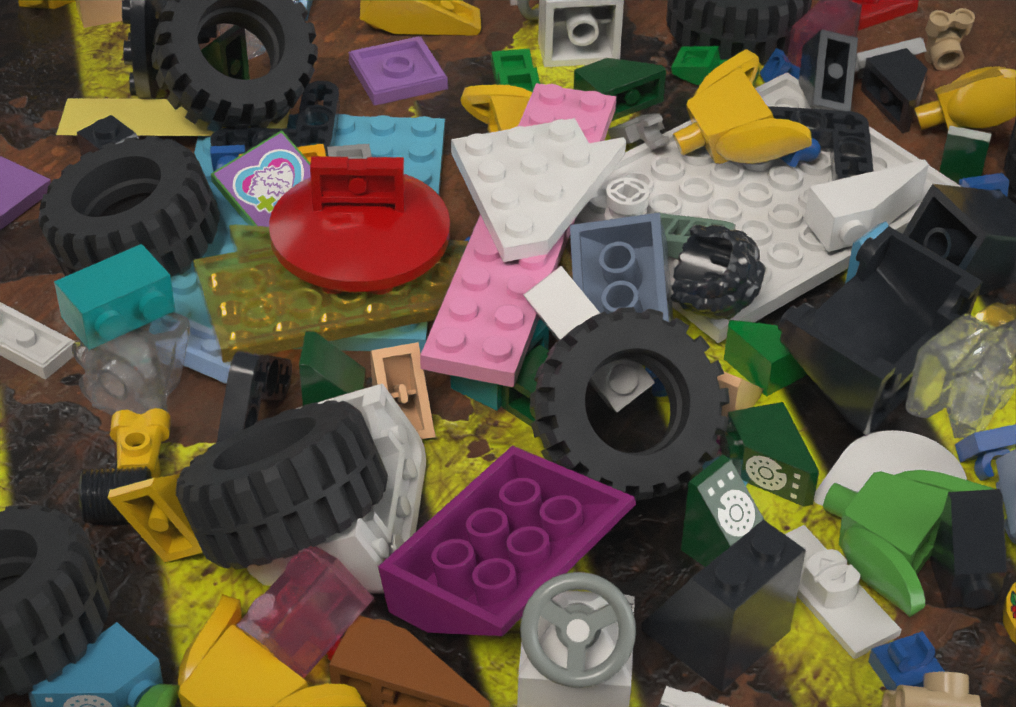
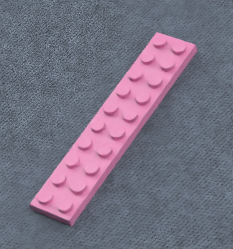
[420,83,616,387]

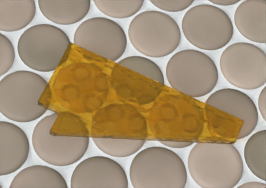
[193,224,573,363]

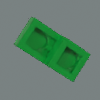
[671,46,759,86]
[491,48,540,92]

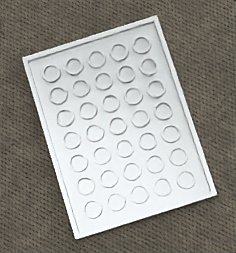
[574,73,961,343]

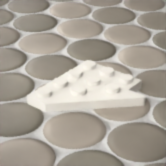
[451,118,626,262]

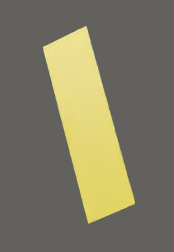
[56,98,290,136]

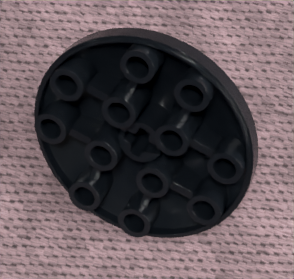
[122,0,221,99]

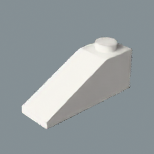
[804,159,929,252]
[523,266,655,412]

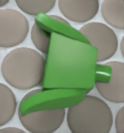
[823,470,994,618]

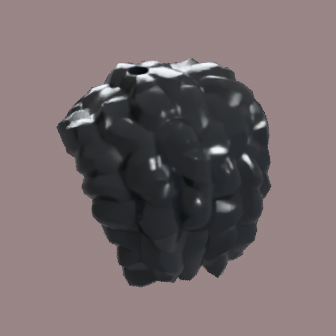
[670,225,766,320]

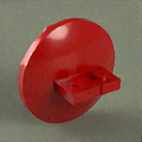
[269,156,450,295]

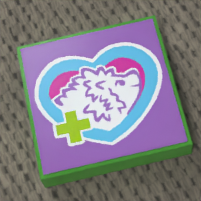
[211,130,311,242]

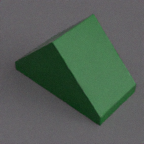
[724,319,807,397]

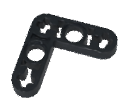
[210,81,340,156]
[768,106,874,181]
[216,351,292,443]

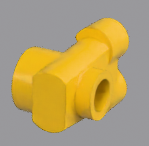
[110,408,171,478]

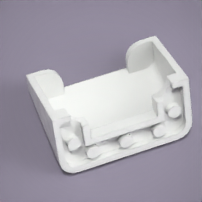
[247,383,426,594]

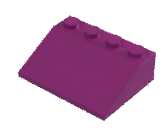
[378,445,635,636]

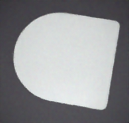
[814,431,967,506]

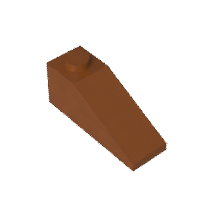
[329,614,491,707]

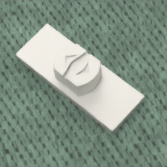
[785,525,901,660]

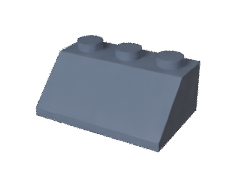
[570,213,673,322]

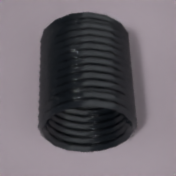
[79,466,152,524]

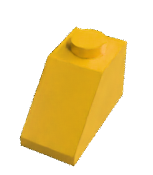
[107,474,203,562]

